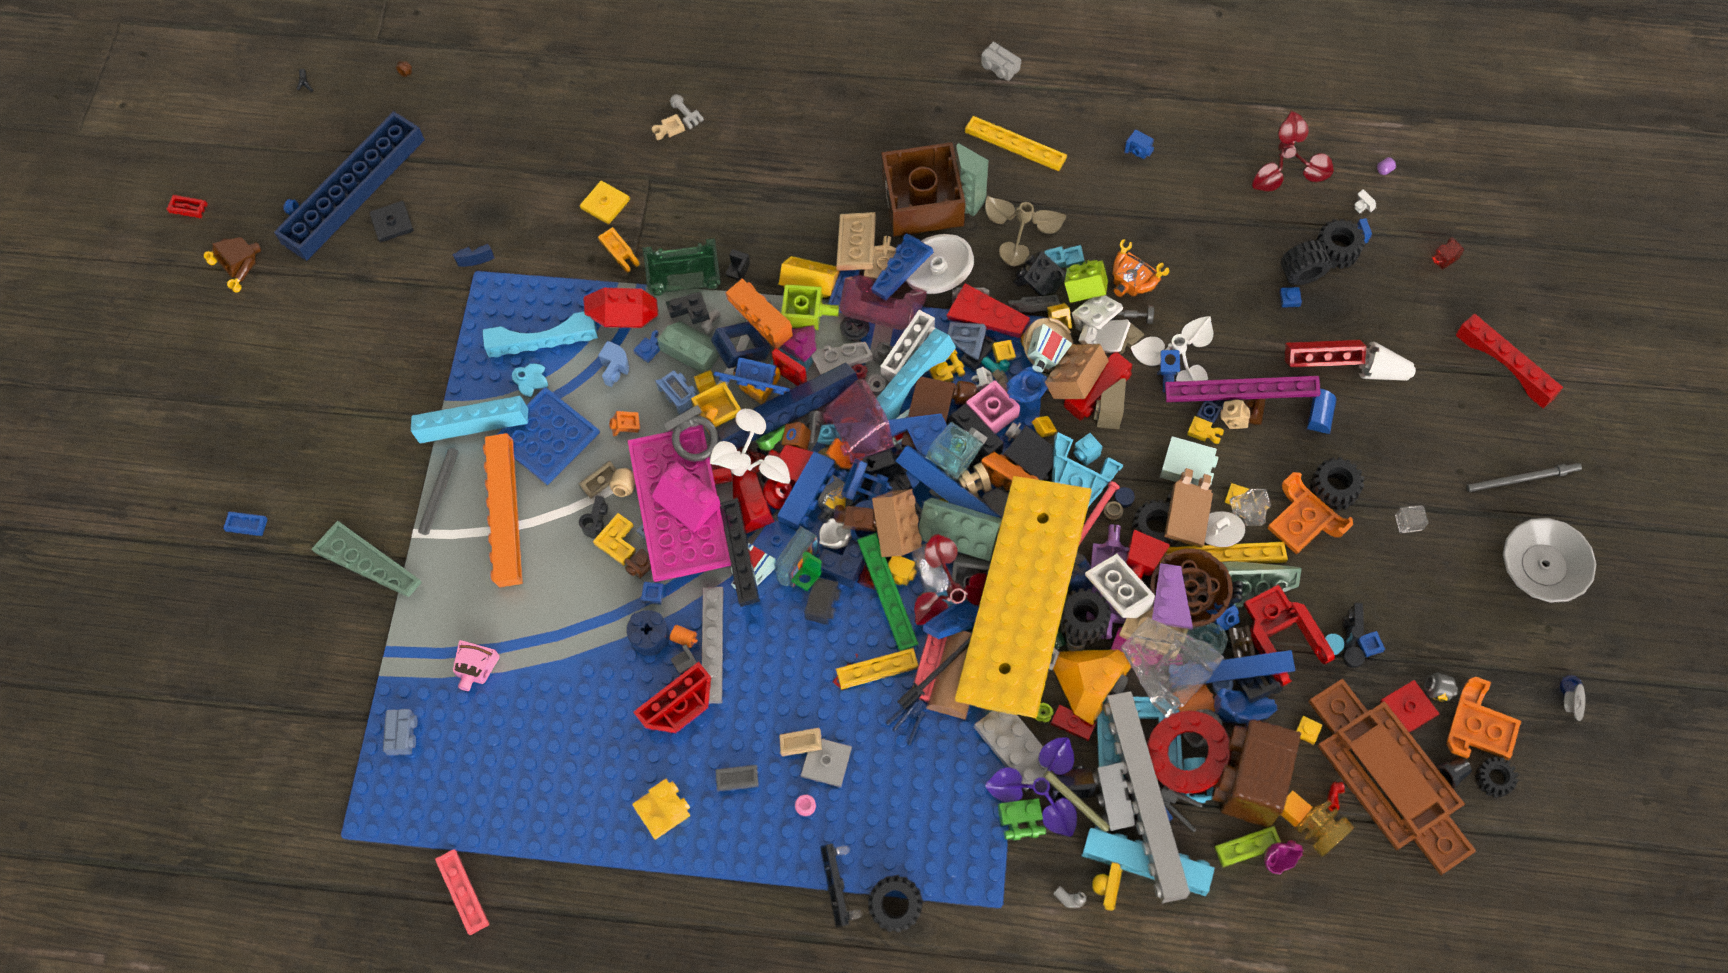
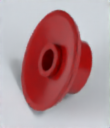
[763,479,793,510]

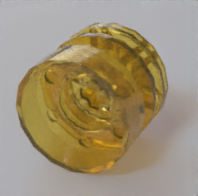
[1296,800,1355,857]

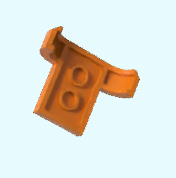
[1267,472,1353,554]
[1447,677,1521,760]

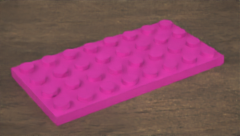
[627,425,731,582]

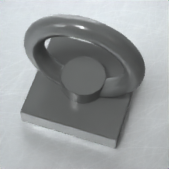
[664,405,718,462]

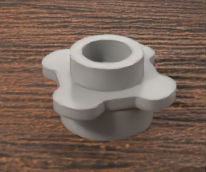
[1005,422,1021,441]

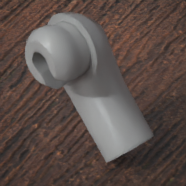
[701,308,721,333]

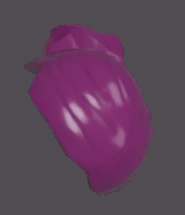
[1264,840,1303,874]

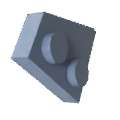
[947,322,987,360]

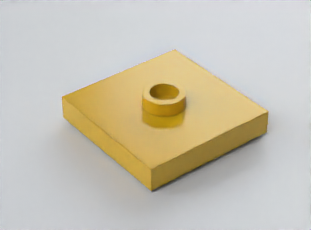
[580,181,630,225]

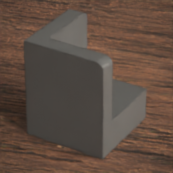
[671,644,697,675]

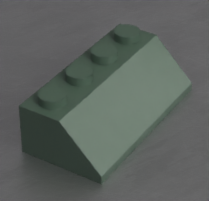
[956,143,988,216]

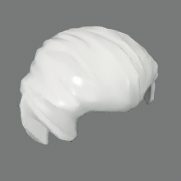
[819,518,852,549]

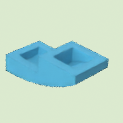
[1045,245,1085,268]

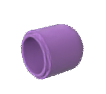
[1377,157,1396,175]

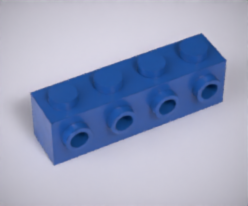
[777,451,837,532]

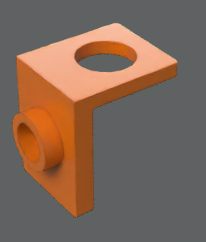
[826,438,865,469]

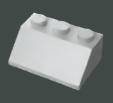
[1085,554,1155,618]

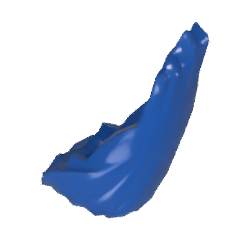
[1006,367,1048,403]
[1214,688,1278,724]

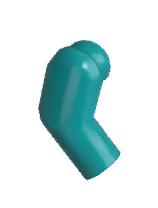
[981,356,1010,373]

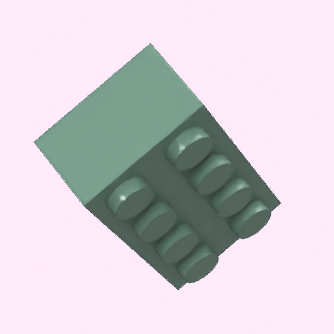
[918,498,1002,561]

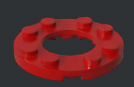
[1147,711,1232,794]

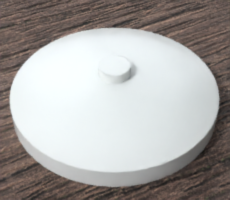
[906,234,974,294]

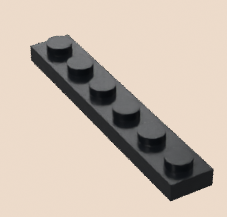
[720,498,760,607]

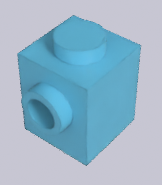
[1073,433,1102,467]

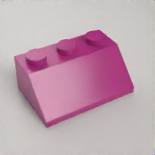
[651,462,721,533]

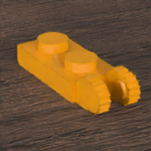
[598,227,640,273]

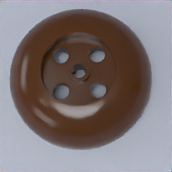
[1150,548,1233,628]

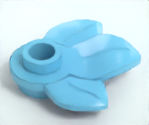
[512,364,548,397]

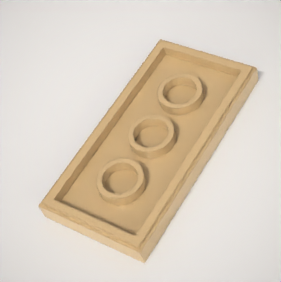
[836,212,876,271]

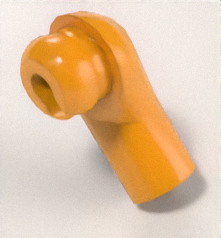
[703,404,718,422]

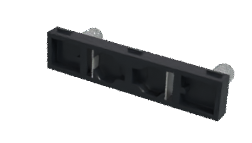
[820,843,863,927]

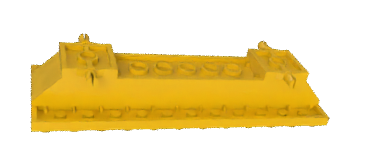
[955,476,1092,718]

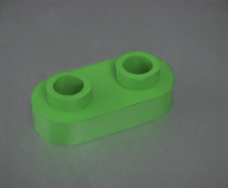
[756,425,785,451]

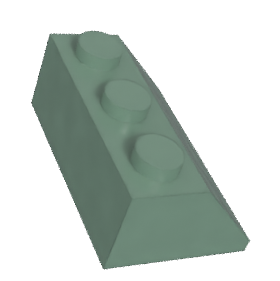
[657,321,720,373]

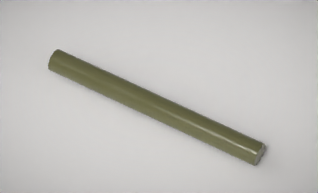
[1043,770,1110,832]

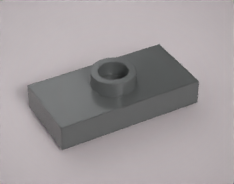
[716,765,759,791]

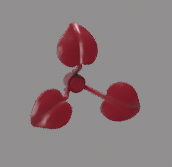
[1252,111,1334,191]
[914,534,987,625]

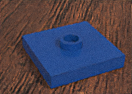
[752,519,804,568]

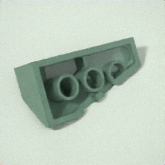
[1222,561,1302,607]

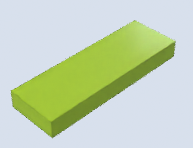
[1214,826,1281,867]

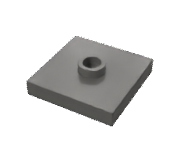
[801,739,852,787]

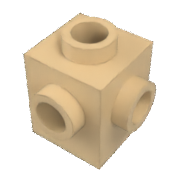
[1221,400,1250,429]

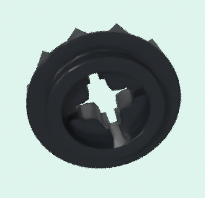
[840,314,870,342]

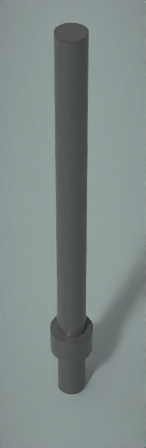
[1466,463,1582,492]

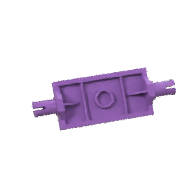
[1087,525,1131,639]

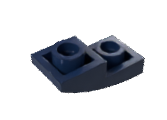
[452,244,495,267]
[1196,400,1229,424]

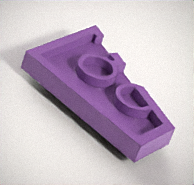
[1152,563,1193,629]

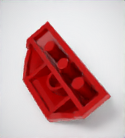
[583,287,658,328]
[633,662,711,733]

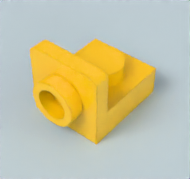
[694,370,717,393]

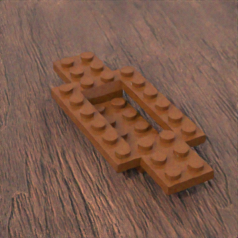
[1309,679,1476,875]

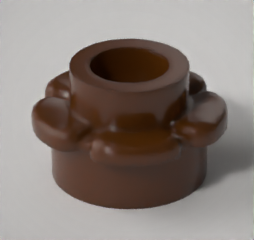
[396,61,412,77]

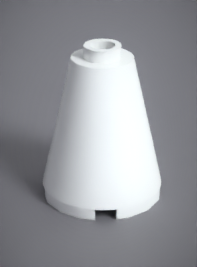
[1359,342,1416,381]

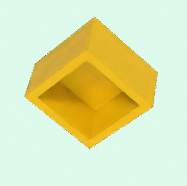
[691,382,741,436]

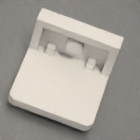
[1072,295,1123,332]
[1079,320,1130,353]

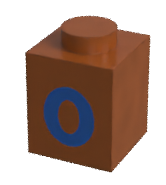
[782,422,811,450]

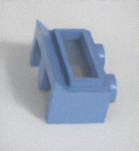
[655,370,698,415]

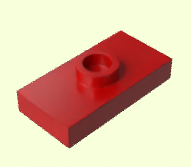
[1051,705,1097,741]

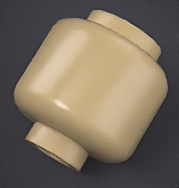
[610,468,636,497]

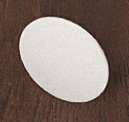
[1205,512,1245,547]

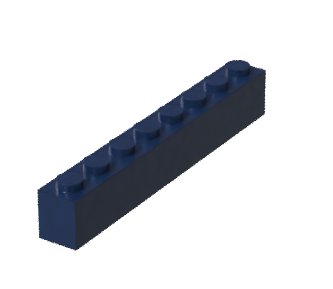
[715,362,860,449]

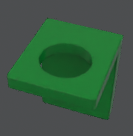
[791,551,822,591]

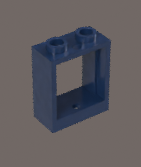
[711,322,771,369]

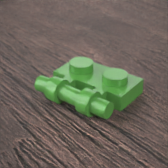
[997,799,1046,840]

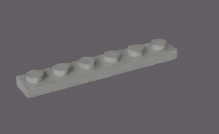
[702,587,724,704]

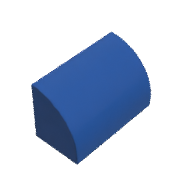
[1307,388,1336,434]

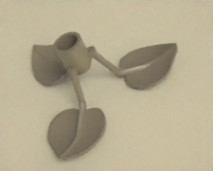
[985,196,1066,266]

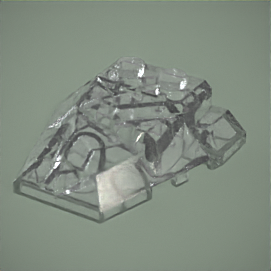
[1121,617,1224,718]

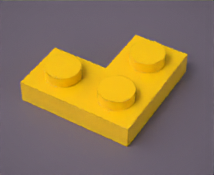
[593,513,636,566]

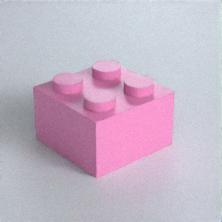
[966,380,1020,434]

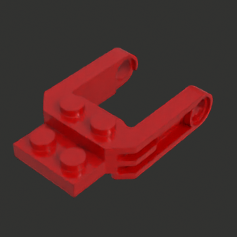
[1243,585,1335,686]

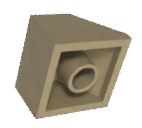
[1094,378,1126,429]

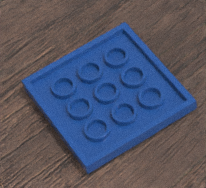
[496,387,600,486]

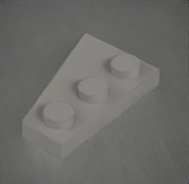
[810,342,873,375]

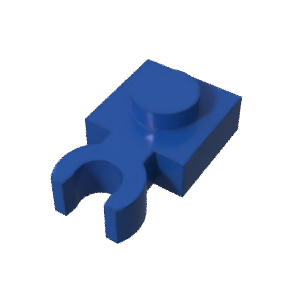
[633,330,660,363]

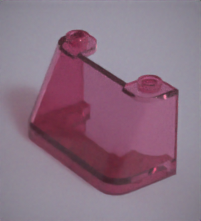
[840,275,927,330]
[822,378,894,462]

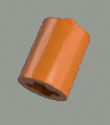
[670,624,698,648]

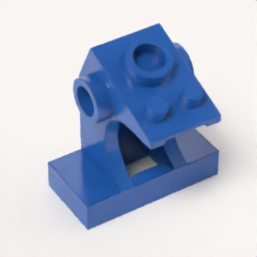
[841,458,892,501]

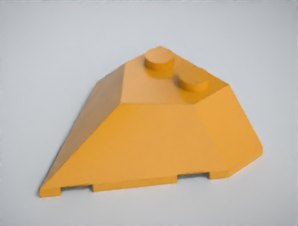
[1053,650,1135,725]

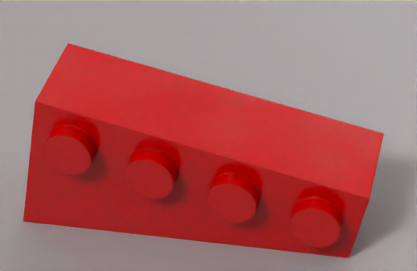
[947,284,1030,338]

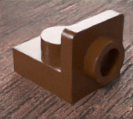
[624,548,651,579]

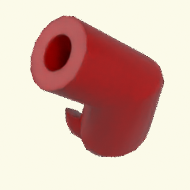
[1327,781,1345,812]

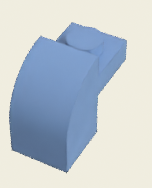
[598,341,629,387]

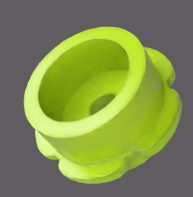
[1035,703,1053,722]

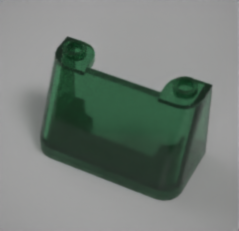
[643,238,721,296]

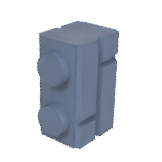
[383,709,417,755]

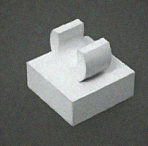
[1354,189,1376,214]
[972,367,993,391]

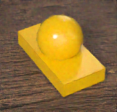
[1092,863,1122,911]

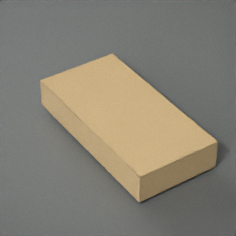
[780,728,822,756]

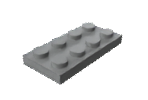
[973,711,1052,791]

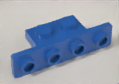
[714,357,790,395]

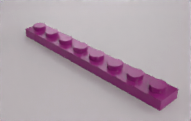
[1165,376,1321,402]

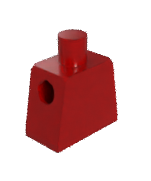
[768,445,813,487]
[1125,530,1170,580]

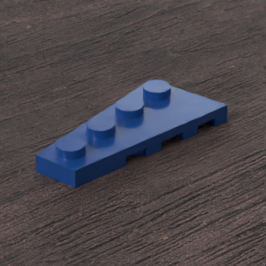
[871,233,934,300]

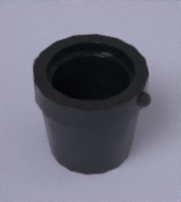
[1436,756,1472,789]

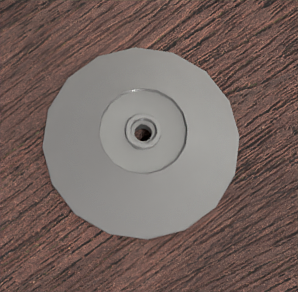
[1503,518,1597,603]

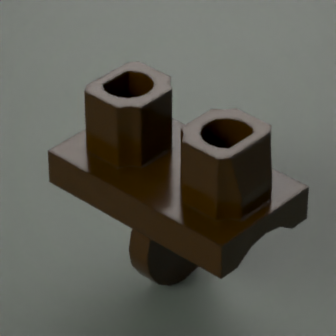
[1228,625,1255,658]

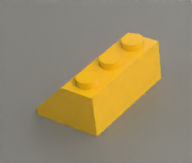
[779,256,840,298]

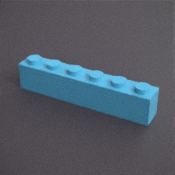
[411,396,528,443]
[1082,827,1214,896]

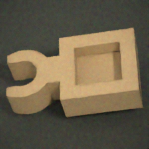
[652,114,685,140]

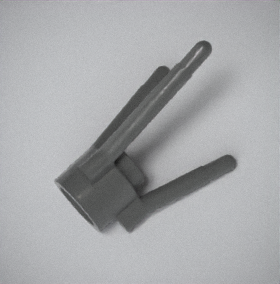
[805,411,829,451]
[1161,786,1202,832]

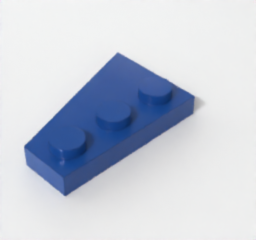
[923,600,979,639]

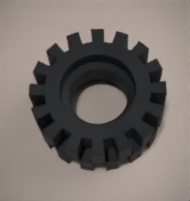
[1475,757,1519,798]

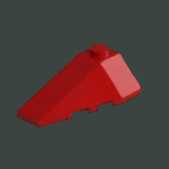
[733,456,775,534]

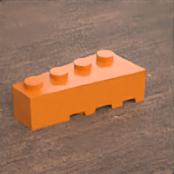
[725,279,793,349]

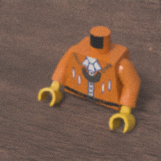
[1112,239,1169,297]

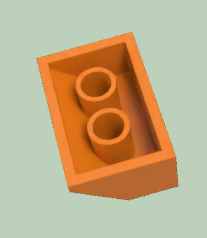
[981,452,1039,495]

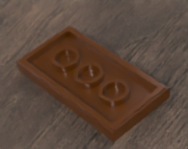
[901,377,955,450]

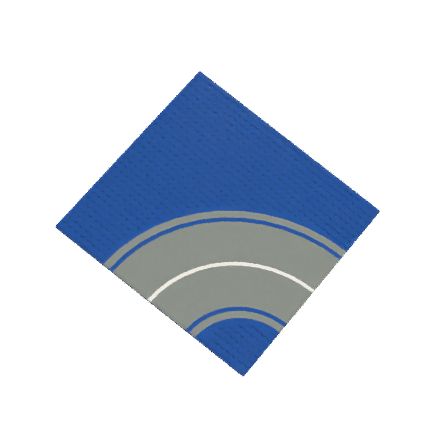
[341,271,1045,908]

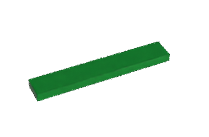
[857,533,918,652]

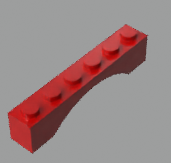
[1456,313,1563,409]

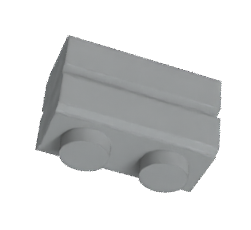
[981,42,1021,81]

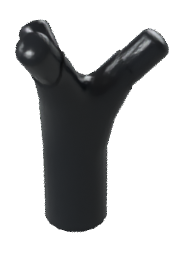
[296,69,313,92]

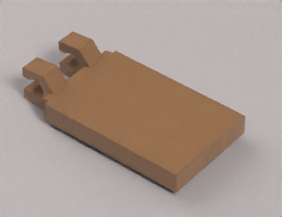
[1164,468,1213,548]

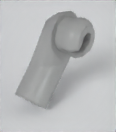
[1053,886,1086,908]

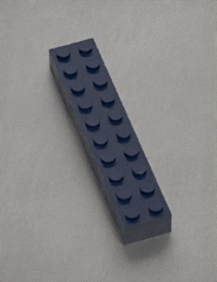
[274,111,425,261]

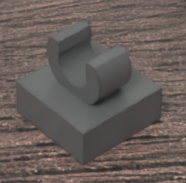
[873,342,893,364]

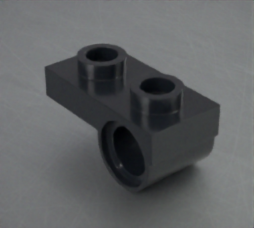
[579,495,608,539]

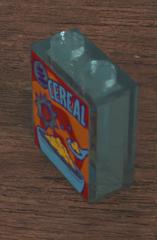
[774,526,819,588]

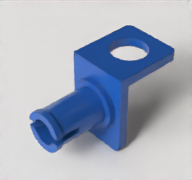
[1157,350,1180,392]

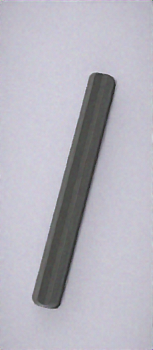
[418,448,459,535]

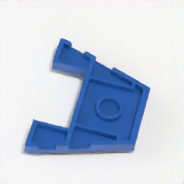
[882,414,954,489]

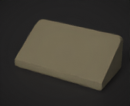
[578,461,617,499]

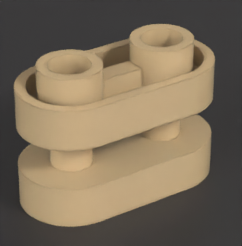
[958,463,992,497]

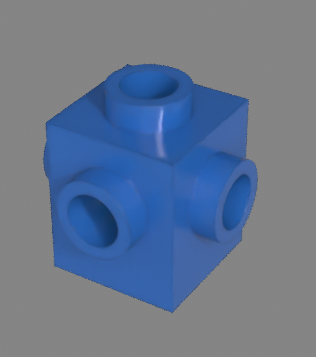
[1206,603,1240,633]

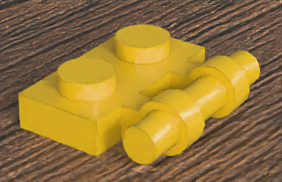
[928,349,966,382]

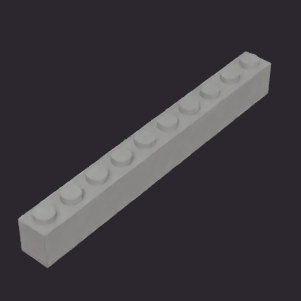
[1103,691,1190,903]

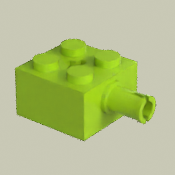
[1065,260,1108,303]
[781,284,839,330]

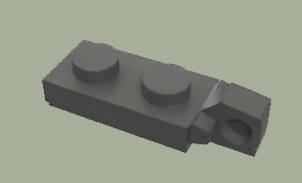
[1008,295,1060,313]

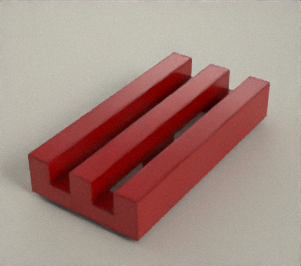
[167,195,208,218]

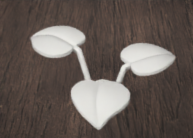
[1131,316,1213,382]
[710,408,790,484]

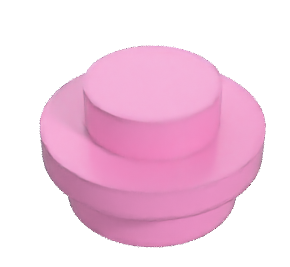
[795,795,816,816]

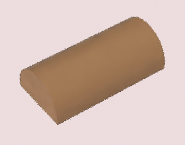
[926,631,972,720]

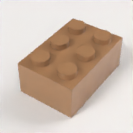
[1045,344,1109,399]
[872,489,922,557]

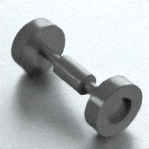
[1110,305,1154,324]

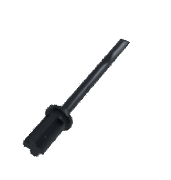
[897,637,971,710]

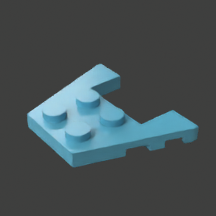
[1052,432,1123,507]

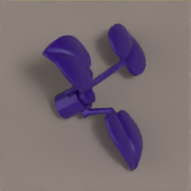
[985,738,1077,837]

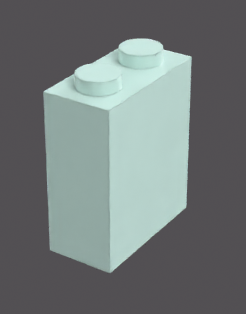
[1160,436,1218,486]

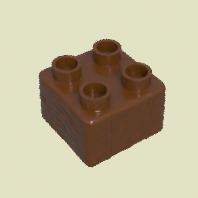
[1211,719,1301,828]

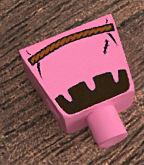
[453,640,500,691]

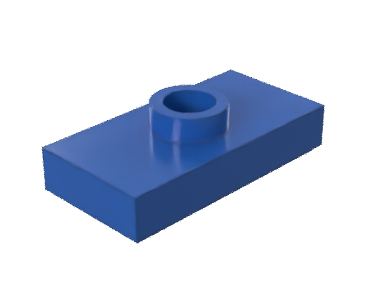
[223,512,267,536]

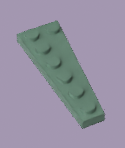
[311,521,422,597]

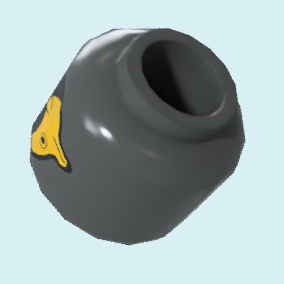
[1424,673,1458,702]

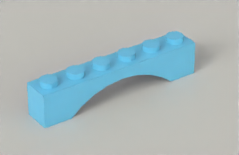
[483,312,598,358]
[865,328,956,432]

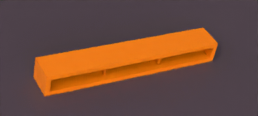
[483,433,523,587]

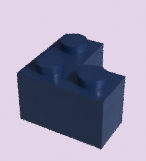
[819,539,865,589]

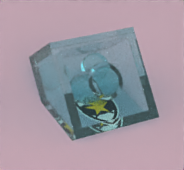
[926,422,984,479]

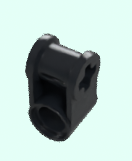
[862,448,899,480]

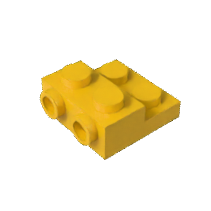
[632,779,690,840]

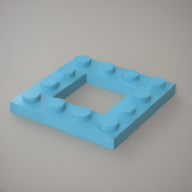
[1096,697,1183,779]

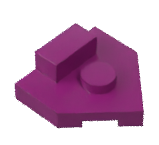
[779,325,817,363]

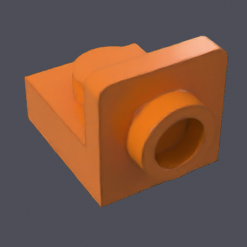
[609,411,640,436]

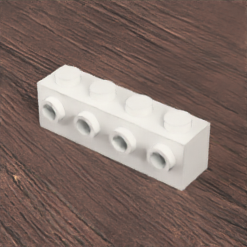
[880,310,935,382]

